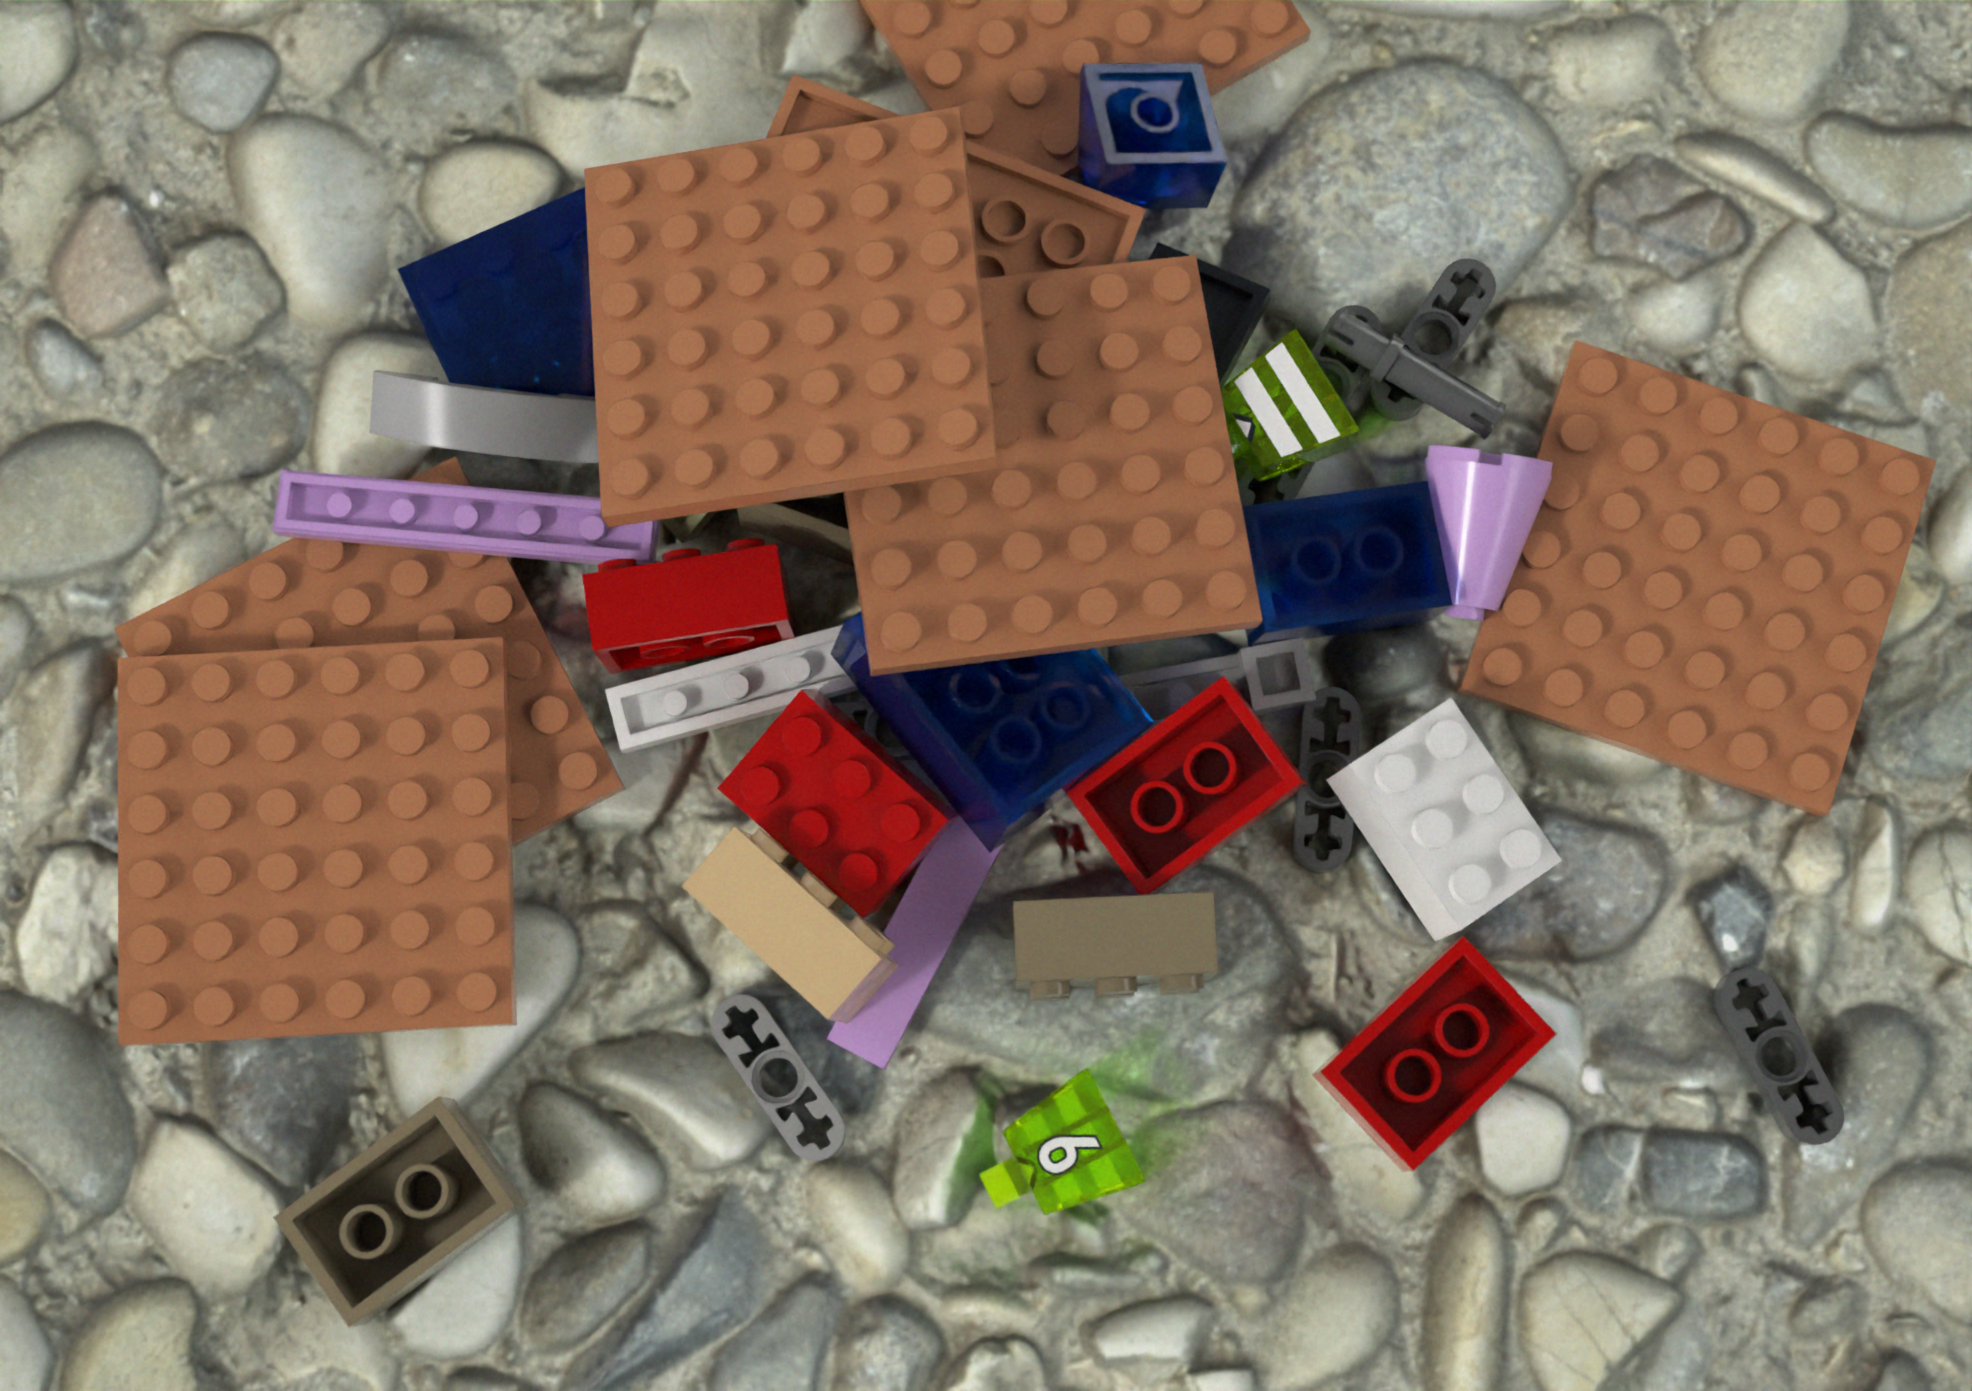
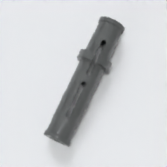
[1322,308,1506,440]

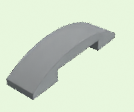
[369,370,599,463]
[1051,637,1316,748]

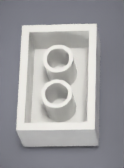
[1327,698,1562,941]

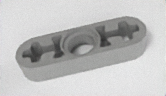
[712,994,846,1161]

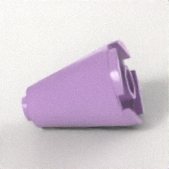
[1425,445,1553,621]

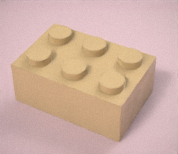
[682,826,900,1024]

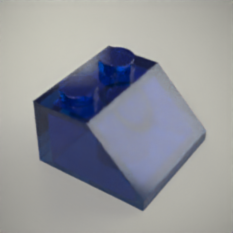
[1078,62,1227,209]

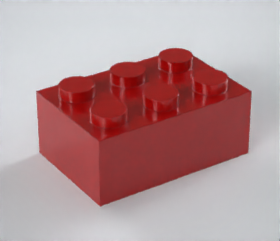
[582,538,796,674]
[1066,676,1308,895]
[717,689,960,918]
[1312,936,1557,1172]

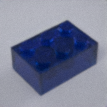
[1242,481,1453,647]

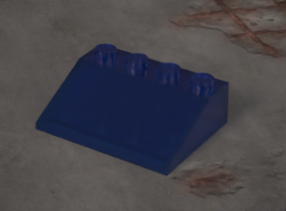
[397,187,595,455]
[830,611,1154,853]

